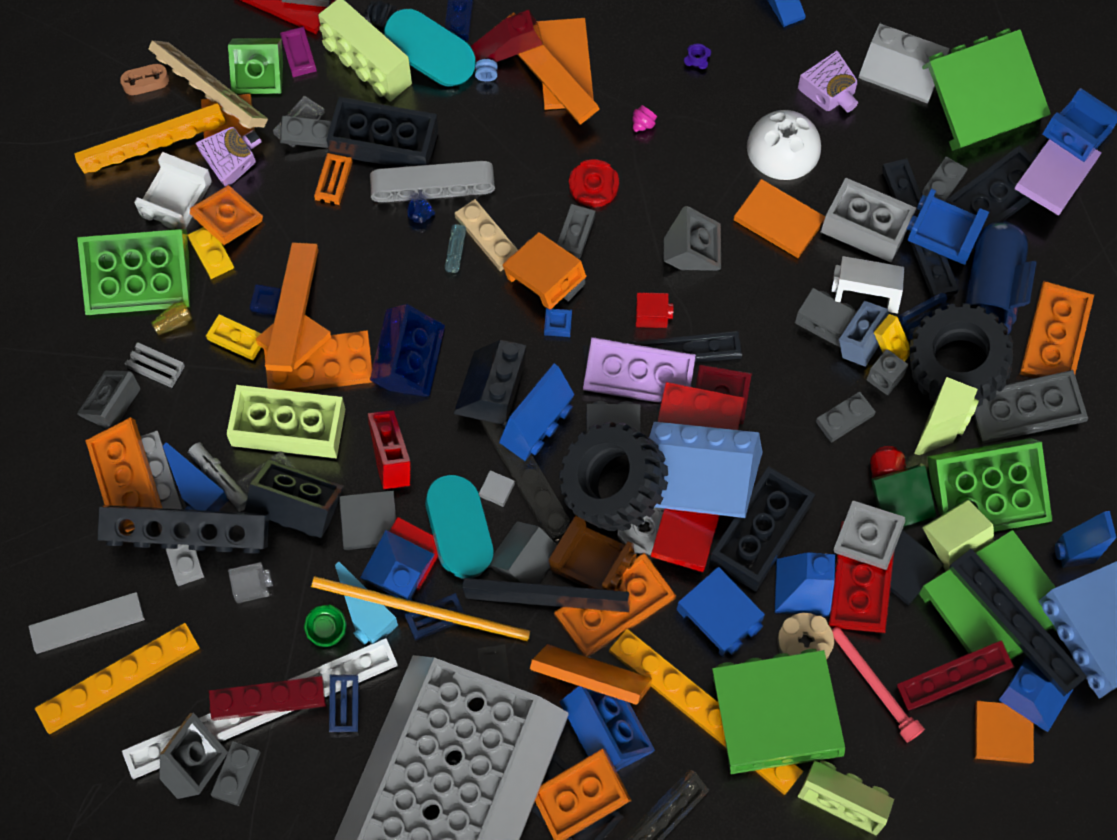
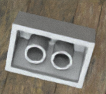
[858,23,949,104]
[821,178,916,262]

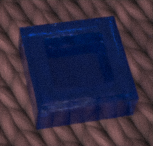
[250,285,281,315]

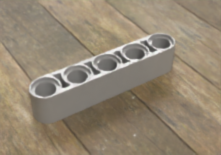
[370,161,495,202]

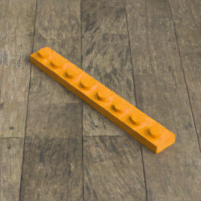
[609,629,803,795]

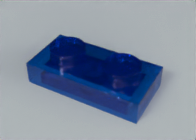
[445,0,473,41]

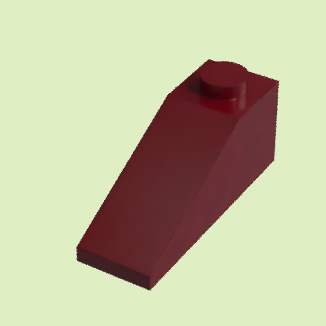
[470,10,543,70]

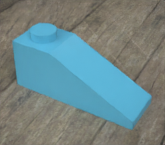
[335,562,398,645]

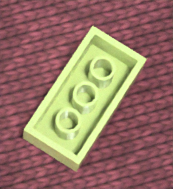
[318,0,412,102]
[227,385,346,458]

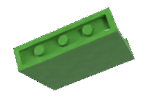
[922,28,1051,151]
[919,530,1057,660]
[712,649,845,774]

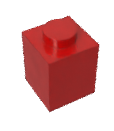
[636,293,673,328]

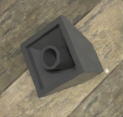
[664,206,721,271]
[160,712,228,799]

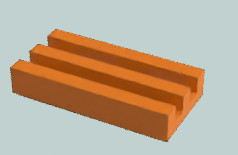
[314,153,352,205]

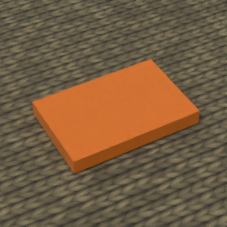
[734,179,825,258]
[535,749,632,840]

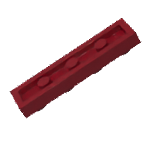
[897,640,1014,711]
[209,676,326,721]

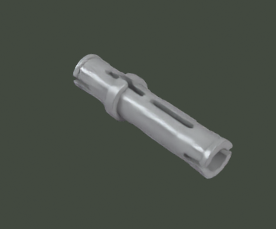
[187,442,248,512]

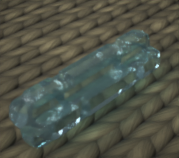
[445,224,466,273]

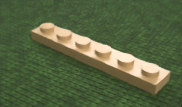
[148,40,268,129]

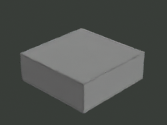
[479,470,515,507]

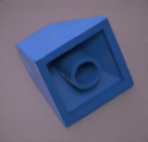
[360,530,434,600]
[774,552,835,617]
[999,657,1073,732]

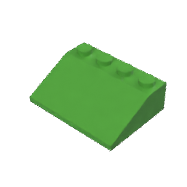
[77,229,190,315]
[927,438,1052,532]

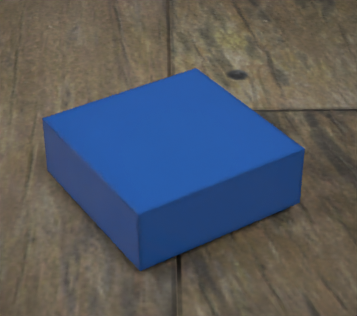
[544,308,572,337]

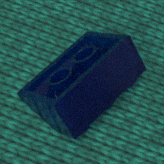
[370,304,445,397]

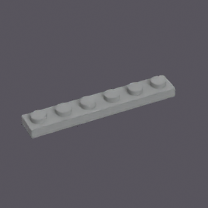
[140,431,204,586]

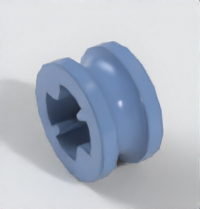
[475,59,497,81]

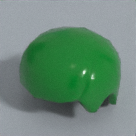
[304,604,347,647]

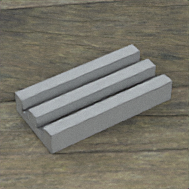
[125,343,185,388]

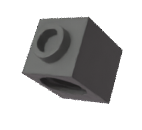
[867,349,908,395]

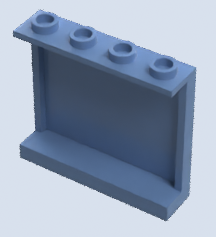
[1039,561,1117,699]

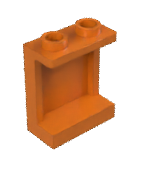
[502,232,586,310]

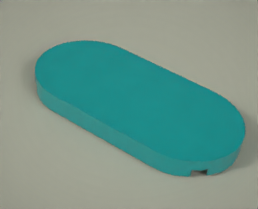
[384,9,476,86]
[425,475,493,579]

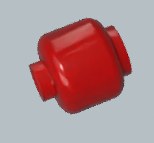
[870,446,906,478]

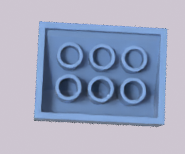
[649,422,763,518]

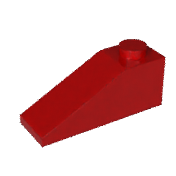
[368,410,410,489]

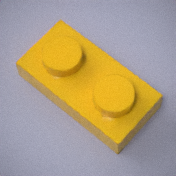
[188,227,234,279]
[206,314,261,360]
[874,314,910,362]

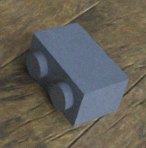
[839,301,889,367]

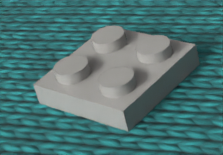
[834,501,906,570]

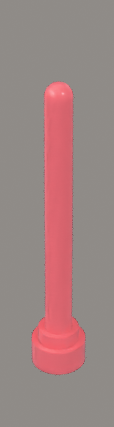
[832,627,925,743]

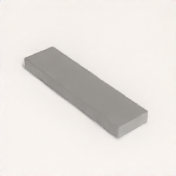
[29,592,145,654]

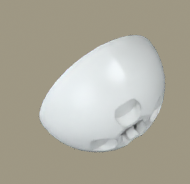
[747,110,821,180]

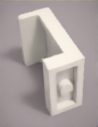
[135,152,212,229]
[831,256,904,314]

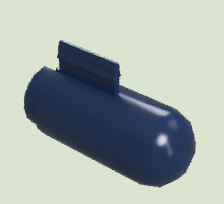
[965,221,1036,335]

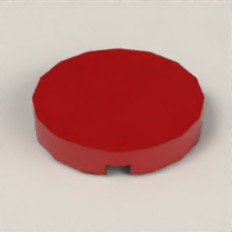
[569,159,619,207]

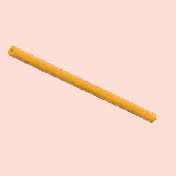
[311,576,530,641]

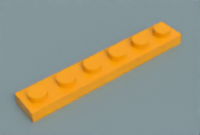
[74,103,227,174]
[35,623,200,734]

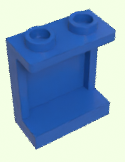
[1042,88,1117,162]
[907,188,989,265]
[677,567,765,657]

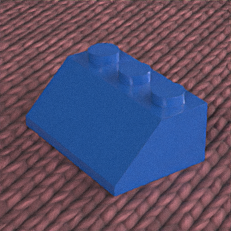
[499,363,574,461]
[559,686,655,771]

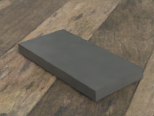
[974,370,1088,444]

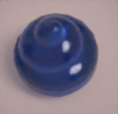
[407,197,435,223]

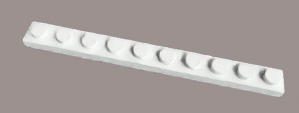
[122,638,398,779]

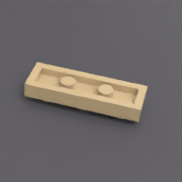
[455,199,518,272]

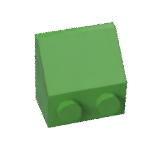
[228,38,283,94]

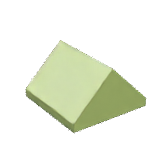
[923,500,994,571]

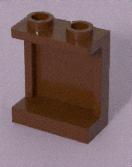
[549,516,636,591]

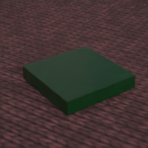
[871,464,936,526]

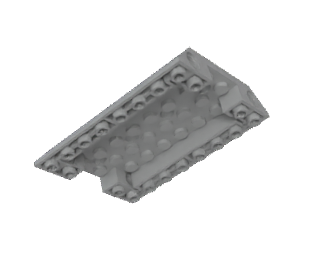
[334,655,569,840]

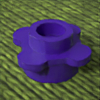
[684,44,711,69]

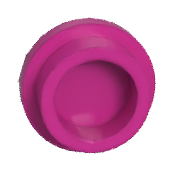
[632,105,657,132]

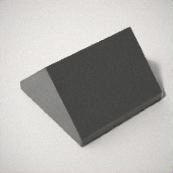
[77,370,140,429]
[489,521,557,584]

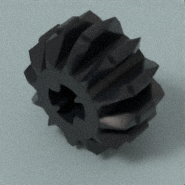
[363,0,399,35]

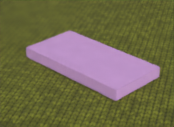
[1015,139,1101,215]
[583,338,696,403]

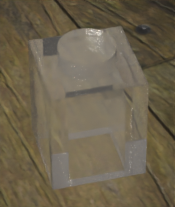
[228,562,273,603]

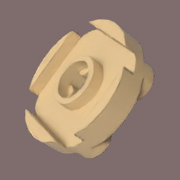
[777,613,834,660]

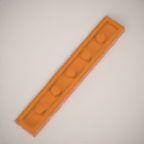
[495,12,600,125]
[265,243,318,372]

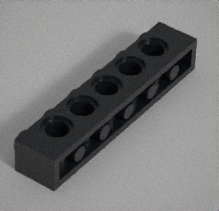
[98,505,269,553]

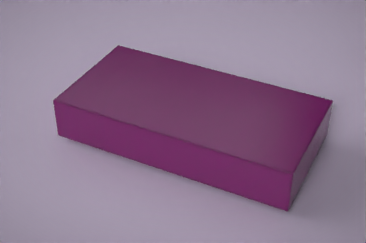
[280,27,316,77]

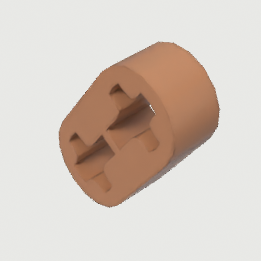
[121,64,169,95]

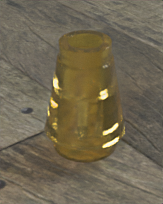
[151,301,193,335]

